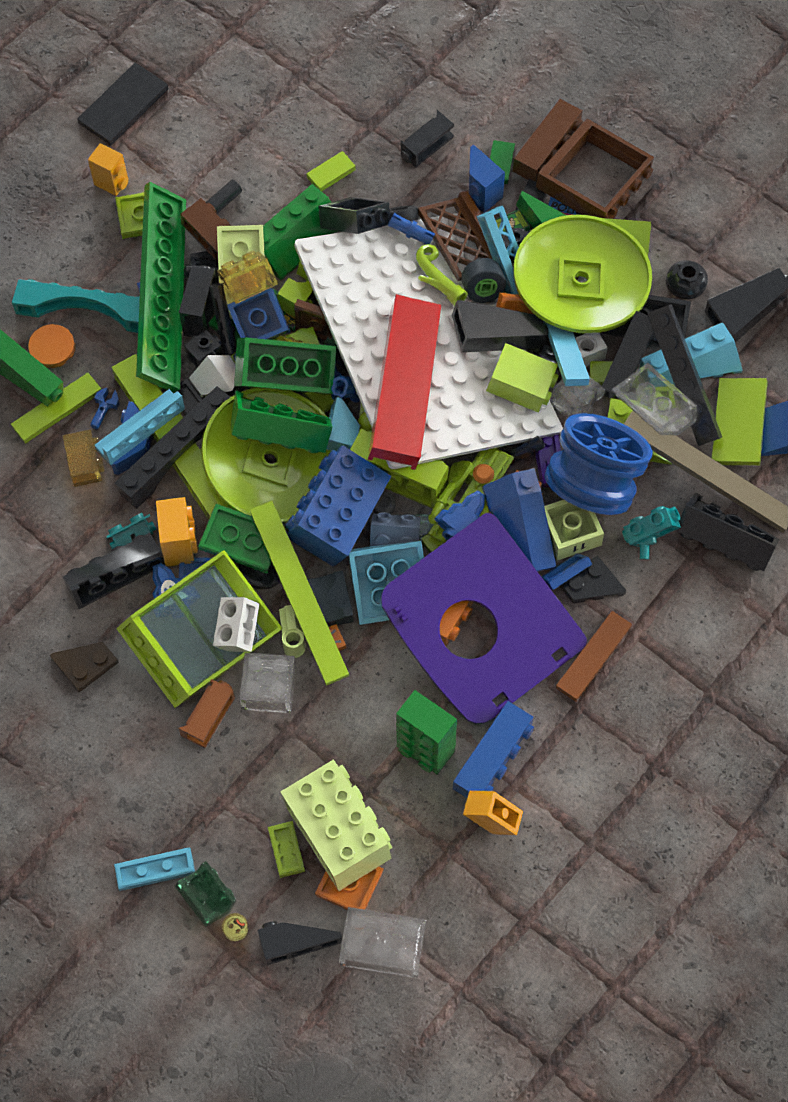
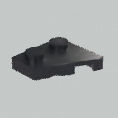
[559,555,626,603]

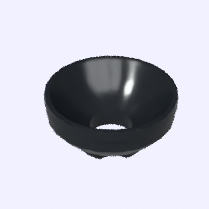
[666,260,708,299]

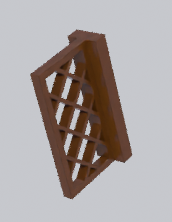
[418,191,492,281]

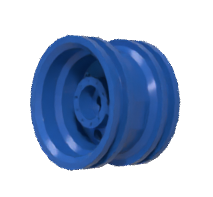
[544,413,653,515]

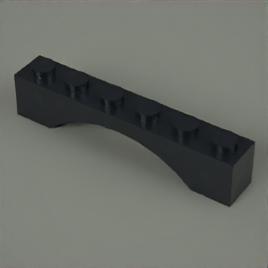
[115,386,230,509]

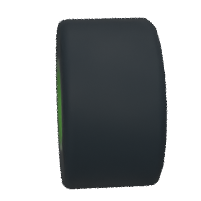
[462,258,506,303]

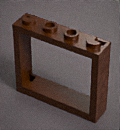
[536,119,654,219]

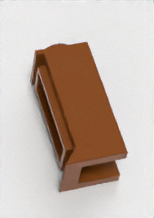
[178,679,235,748]

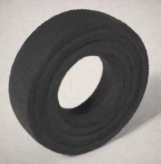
[389,205,419,221]

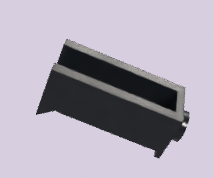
[400,110,454,168]

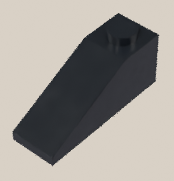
[258,921,343,966]

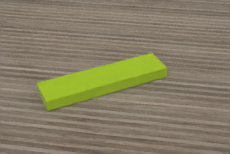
[11,373,102,444]

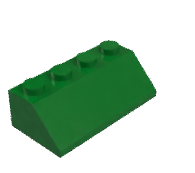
[263,184,338,280]

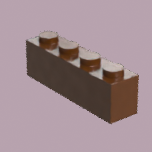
[512,99,583,182]
[181,198,231,260]

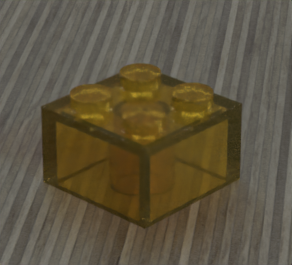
[217,251,278,304]

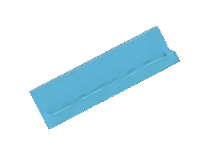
[477,206,519,295]
[94,389,185,465]

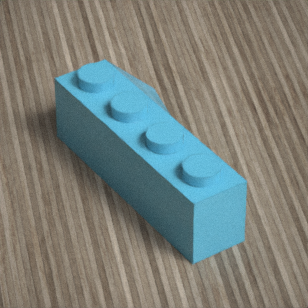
[638,322,743,390]

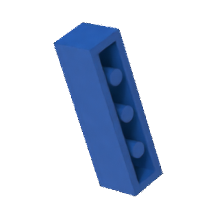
[453,701,534,798]

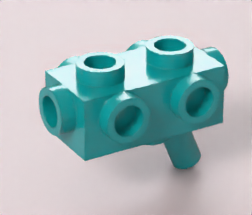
[622,506,681,560]

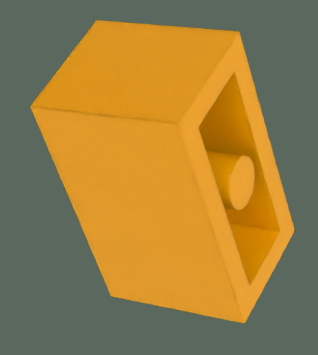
[88,143,128,196]
[463,790,523,835]

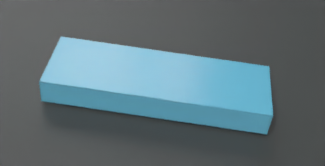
[114,847,196,891]

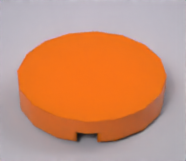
[28,324,76,368]

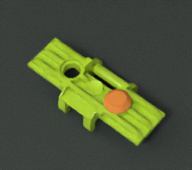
[428,448,514,543]

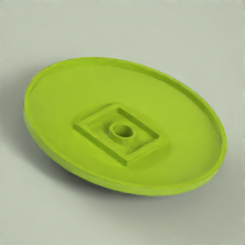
[513,215,652,333]
[201,388,331,524]

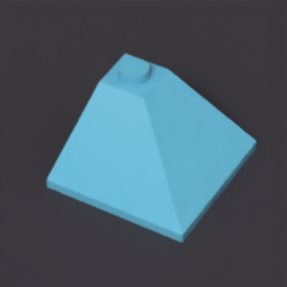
[348,541,424,625]

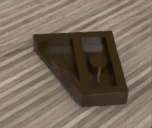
[49,642,119,693]

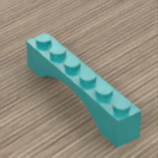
[12,279,140,333]

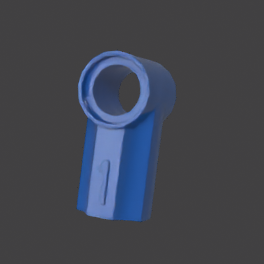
[331,376,360,403]

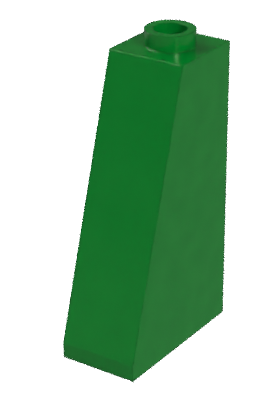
[0,329,64,407]

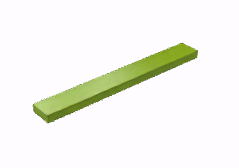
[250,501,349,686]

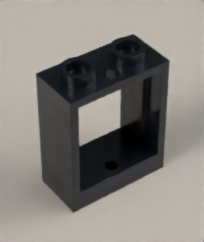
[318,197,390,234]
[179,265,217,337]

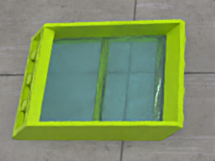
[117,550,283,708]

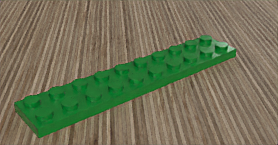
[136,182,186,393]

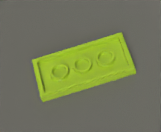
[712,378,767,466]

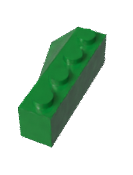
[231,391,332,454]

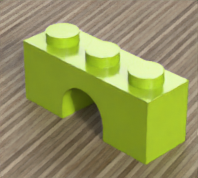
[277,261,315,317]

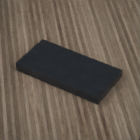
[77,62,169,146]

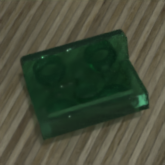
[175,861,236,927]

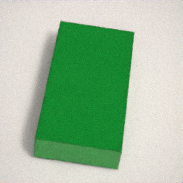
[490,140,515,184]

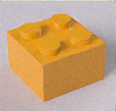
[156,497,198,567]

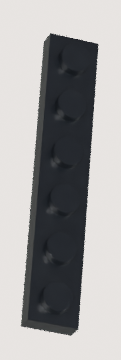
[647,304,722,446]

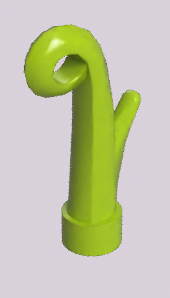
[416,244,468,306]

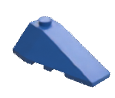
[482,468,556,572]

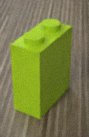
[486,343,559,413]

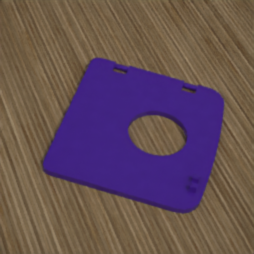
[381,513,587,724]

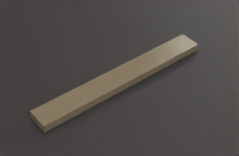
[624,409,788,533]

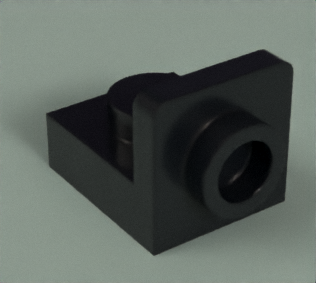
[184,256,219,281]

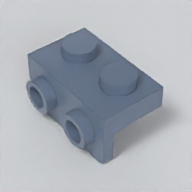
[370,512,421,546]

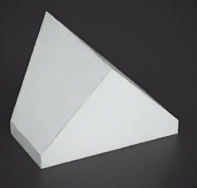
[189,355,235,397]

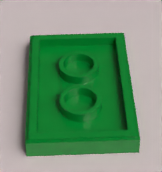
[198,504,272,573]

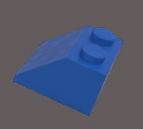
[469,144,505,213]

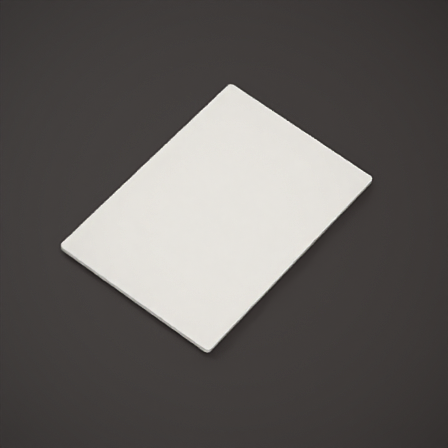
[294,213,563,469]

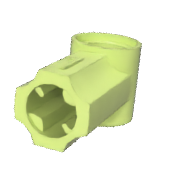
[279,605,305,658]

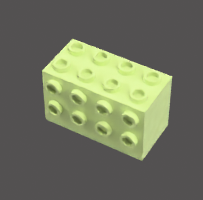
[281,759,392,891]

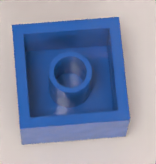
[227,286,291,340]

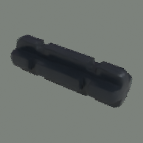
[505,436,545,465]

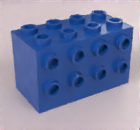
[285,445,391,567]

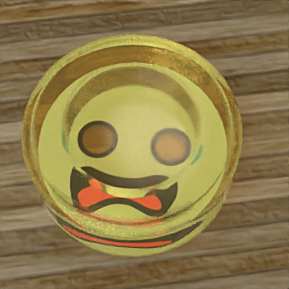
[222,913,249,941]

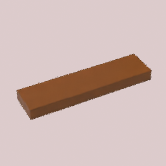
[556,611,632,702]

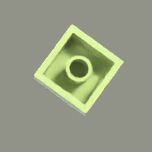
[544,500,604,561]

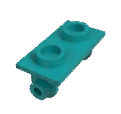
[105,513,157,549]

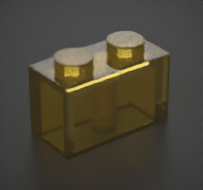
[63,429,105,487]

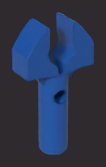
[90,388,120,430]

